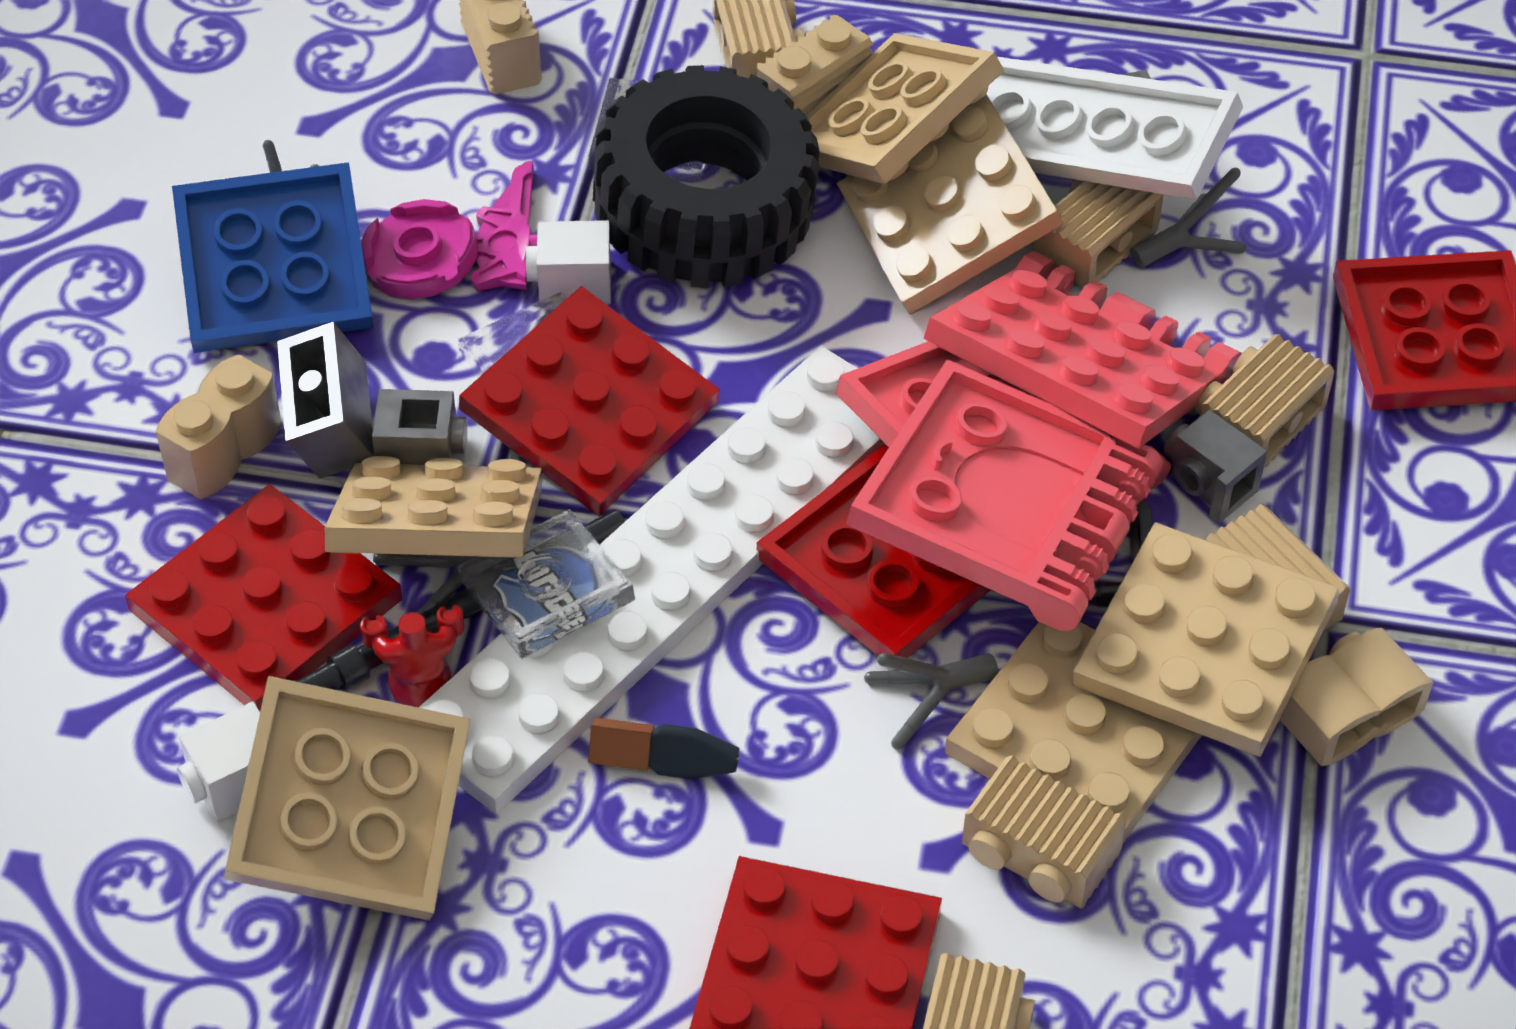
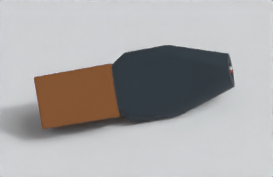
[588,717,739,779]

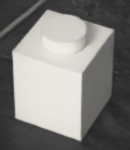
[526,220,611,306]
[177,701,260,823]

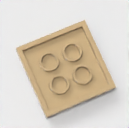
[806,33,1005,184]
[837,94,1064,314]
[324,456,542,558]
[1073,522,1339,757]
[945,622,1202,843]
[223,676,471,921]

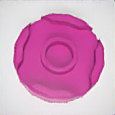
[361,199,478,300]

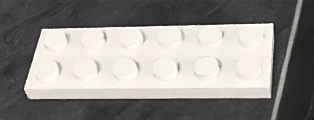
[986,57,1243,200]

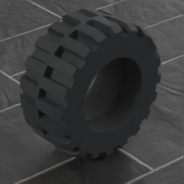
[593,65,820,288]

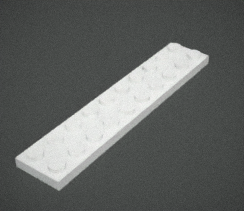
[419,346,885,814]

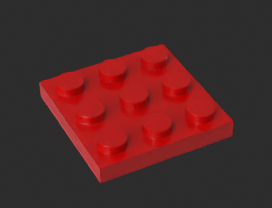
[1333,250,1516,411]
[458,286,720,516]
[756,444,991,658]
[125,484,403,712]
[689,856,942,1029]

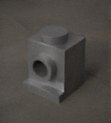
[372,389,468,465]
[1163,409,1267,524]

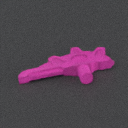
[470,161,537,291]

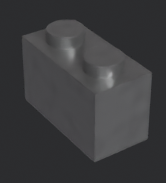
[277,322,375,479]

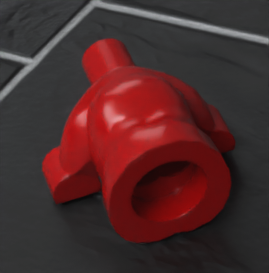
[360,605,465,708]

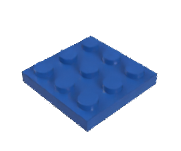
[172,162,374,353]

